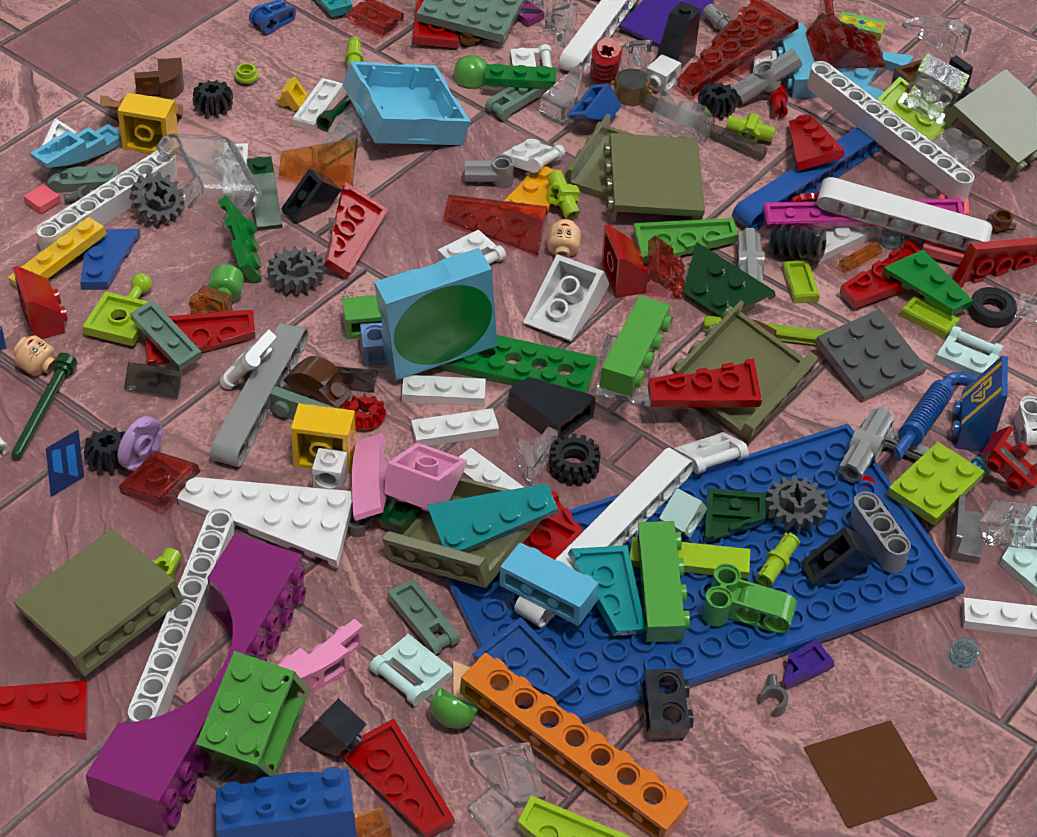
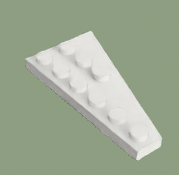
[177,476,353,568]

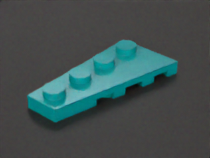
[427,483,560,553]

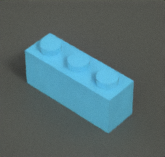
[500,543,599,626]

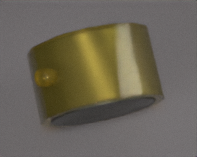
[611,68,653,106]

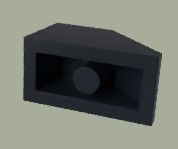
[281,168,341,224]
[801,526,877,586]
[299,698,367,756]

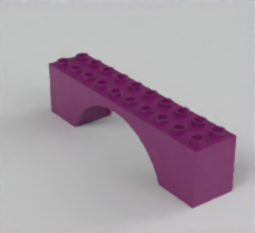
[85,533,307,837]

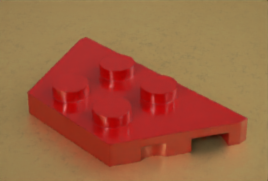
[522,491,583,560]

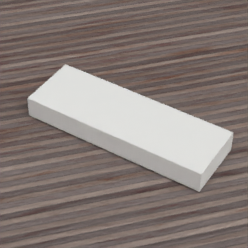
[292,78,344,131]

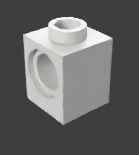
[646,55,681,95]
[312,448,348,490]

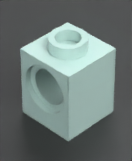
[659,488,708,538]

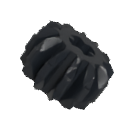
[192,79,233,118]
[698,82,738,119]
[83,427,126,475]

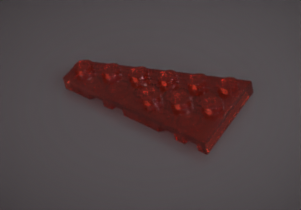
[676,0,799,96]

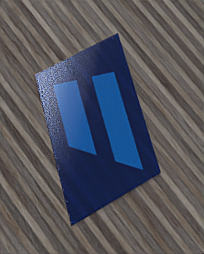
[46,430,84,497]

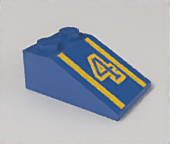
[952,356,1008,452]

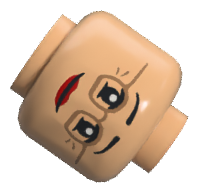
[547,219,581,258]
[13,335,55,376]

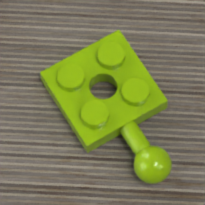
[82,273,152,346]

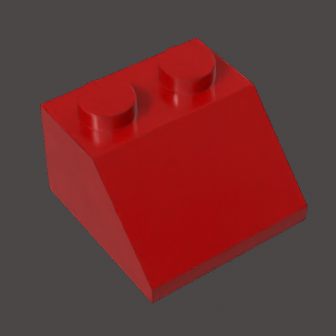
[601,224,650,298]
[13,266,68,339]

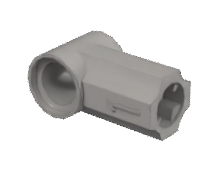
[465,155,514,188]

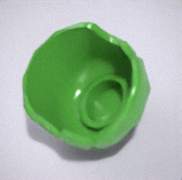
[454,55,487,88]
[430,688,478,729]

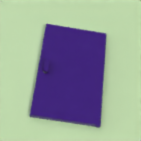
[619,0,715,47]

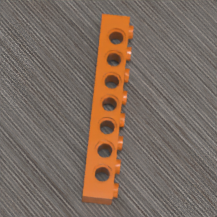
[460,652,690,837]

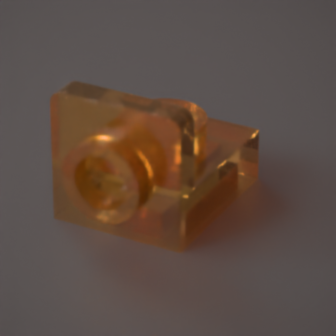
[189,285,233,314]

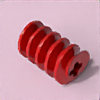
[590,38,622,84]

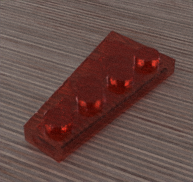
[443,195,548,255]

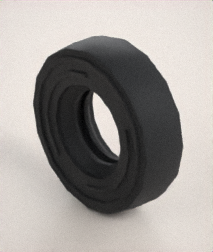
[969,287,1017,328]

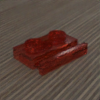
[348,0,404,36]

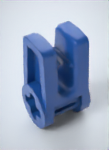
[249,0,296,34]

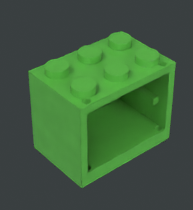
[196,651,310,777]

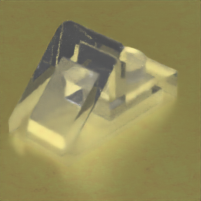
[545,3,578,48]
[514,427,558,486]

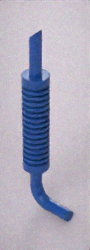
[894,372,977,461]

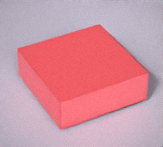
[23,184,61,214]

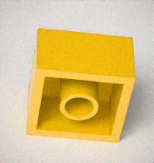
[117,93,179,154]
[291,403,356,474]

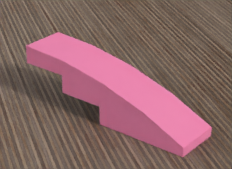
[352,433,387,521]

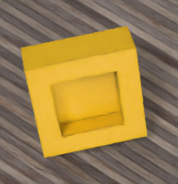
[276,77,308,111]

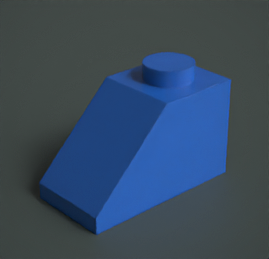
[568,84,622,123]

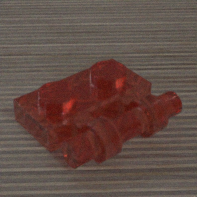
[648,235,685,299]

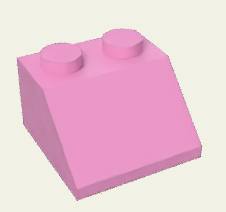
[384,442,467,512]

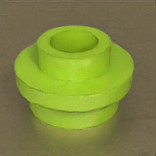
[235,63,259,84]

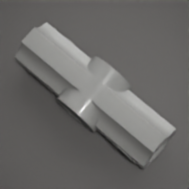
[732,49,802,105]
[736,228,765,283]
[839,407,894,483]

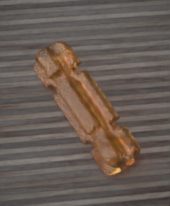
[838,241,882,273]

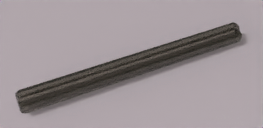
[642,94,768,160]

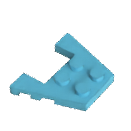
[830,47,913,99]

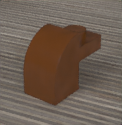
[134,58,184,100]
[283,356,352,409]

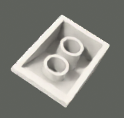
[523,255,609,342]

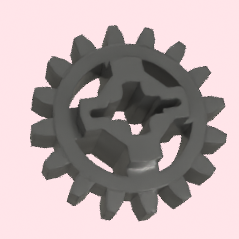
[129,171,186,226]
[267,246,325,294]
[765,476,829,533]

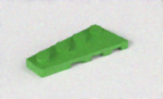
[633,218,738,264]

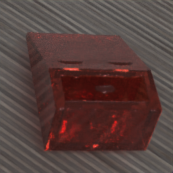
[806,12,886,69]

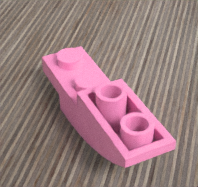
[278,619,364,697]

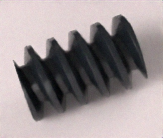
[769,224,827,261]

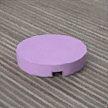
[118,416,163,472]

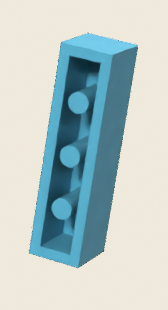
[772,23,819,98]

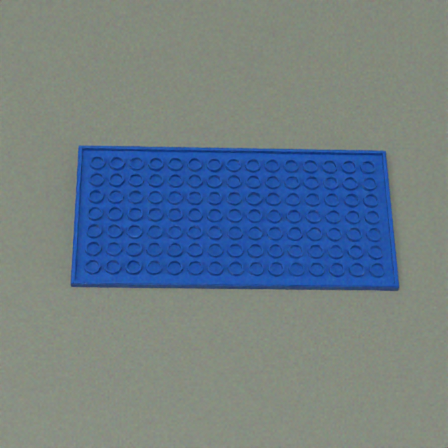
[443,423,965,744]

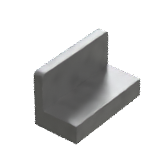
[950,494,984,564]

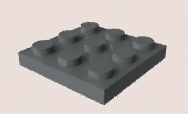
[814,309,927,403]

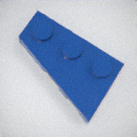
[80,229,140,290]
[472,617,581,703]

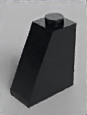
[656,1,701,69]
[508,377,596,444]

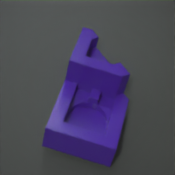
[783,639,835,688]

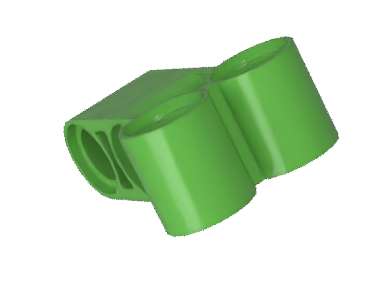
[702,563,797,633]

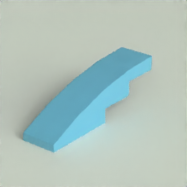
[30,124,122,168]

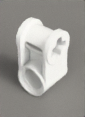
[1014,396,1037,446]

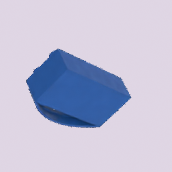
[216,767,357,837]

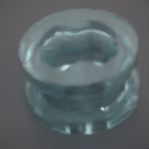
[880,228,904,250]
[949,637,980,668]

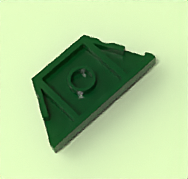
[683,243,776,317]

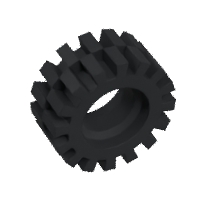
[549,434,601,487]

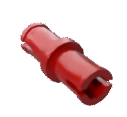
[769,80,788,118]

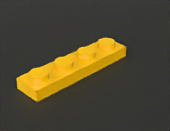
[8,217,107,288]

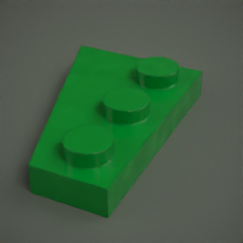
[218,196,262,283]
[882,249,973,317]

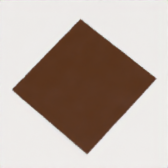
[804,720,938,828]

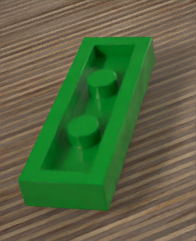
[485,64,557,89]

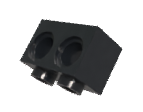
[640,668,694,741]

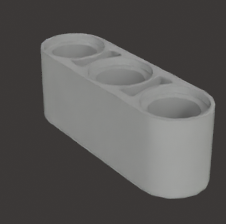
[850,492,911,573]

